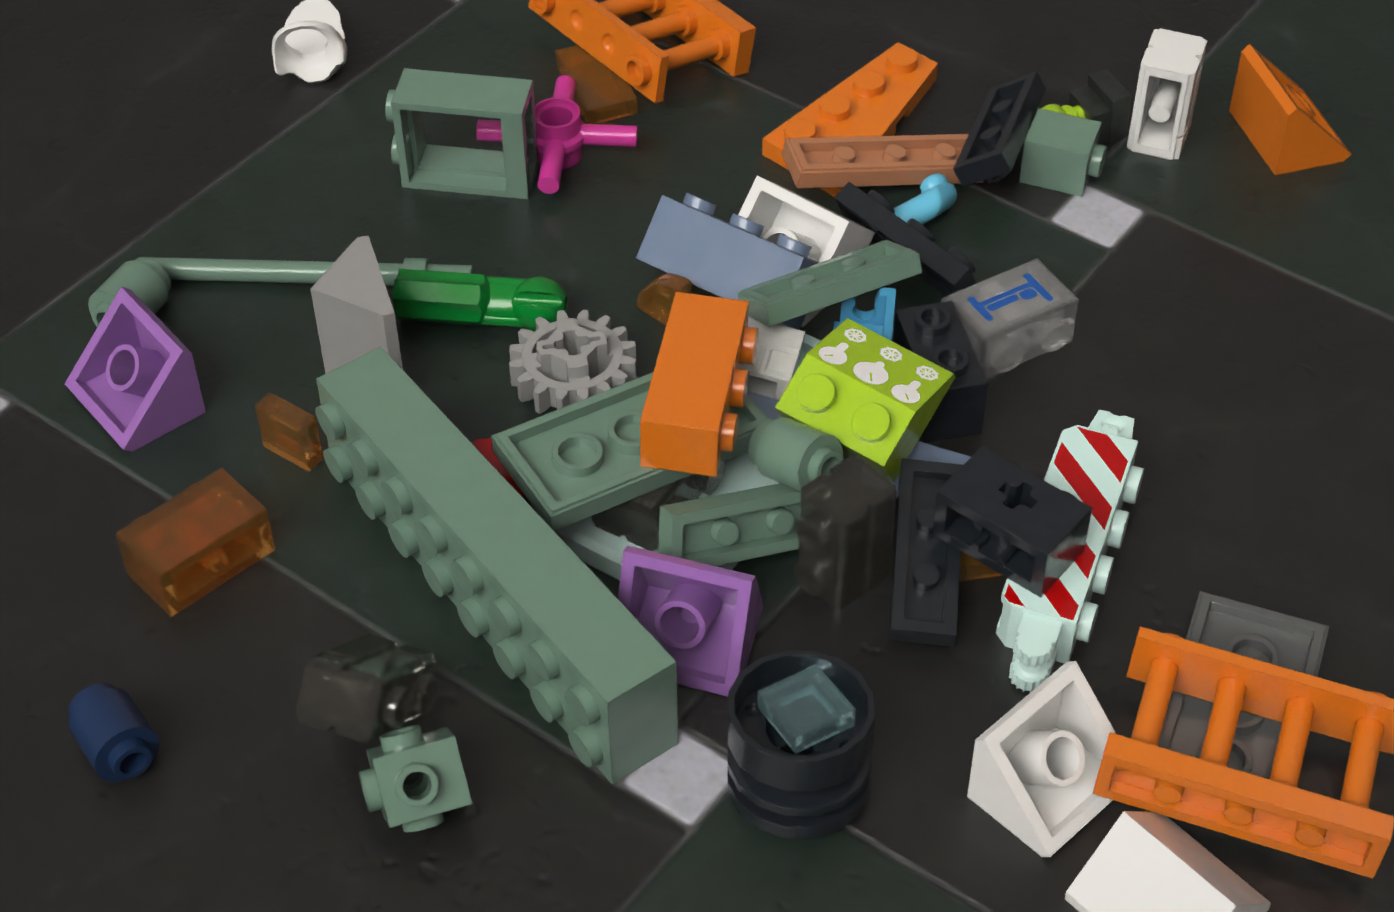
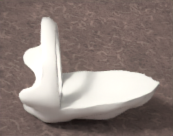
[272,0,347,83]

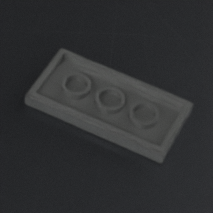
[1158,591,1330,779]

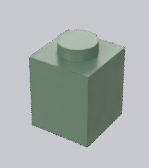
[1019,108,1107,197]

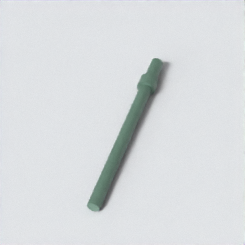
[138,257,474,286]

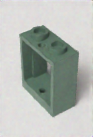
[385,68,539,200]

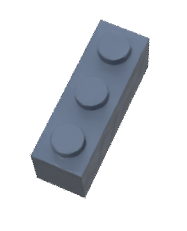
[636,192,820,329]

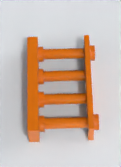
[528,0,756,103]
[1092,626,1394,879]

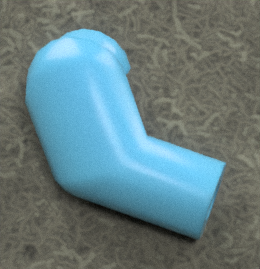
[894,173,957,225]

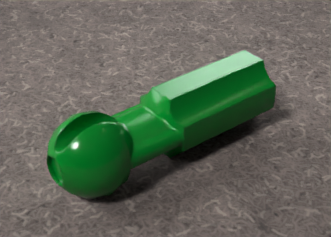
[392,269,568,332]

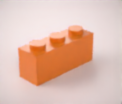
[640,292,759,477]

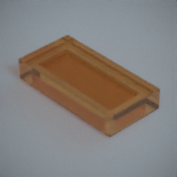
[555,45,638,124]

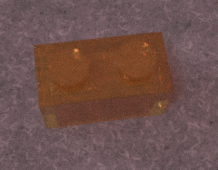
[115,468,275,617]

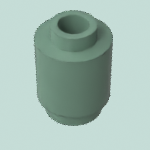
[88,257,171,327]
[748,417,844,496]

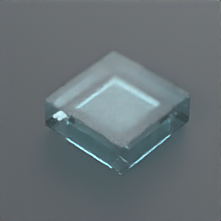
[757,664,856,754]

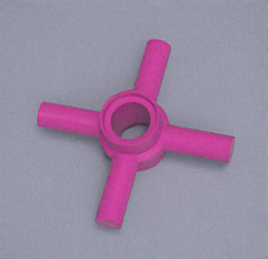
[476,75,638,194]

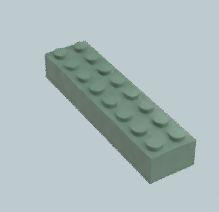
[315,346,678,785]

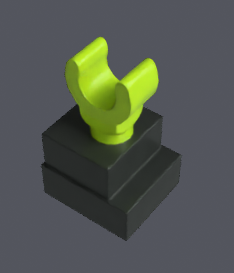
[1041,68,1132,144]

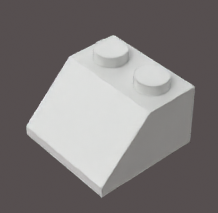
[738,176,875,327]

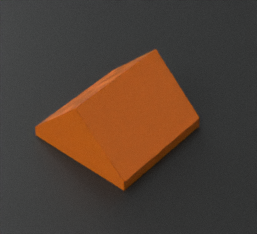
[1229,44,1352,175]

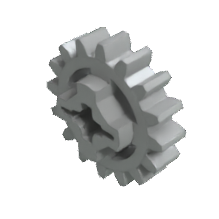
[509,310,637,414]

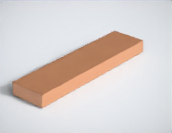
[782,134,999,188]

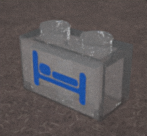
[941,258,1079,379]

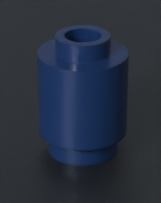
[68,683,160,782]

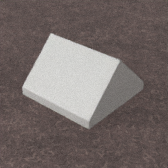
[967,661,1116,857]
[1065,811,1271,912]

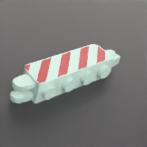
[996,410,1144,693]

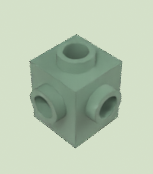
[359,725,472,832]

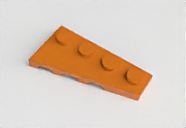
[762,42,938,197]

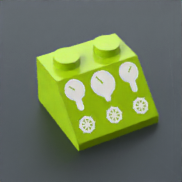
[775,318,955,483]

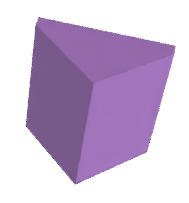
[64,287,206,452]
[618,545,764,697]

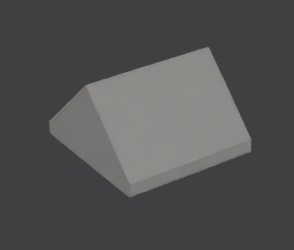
[310,235,403,374]

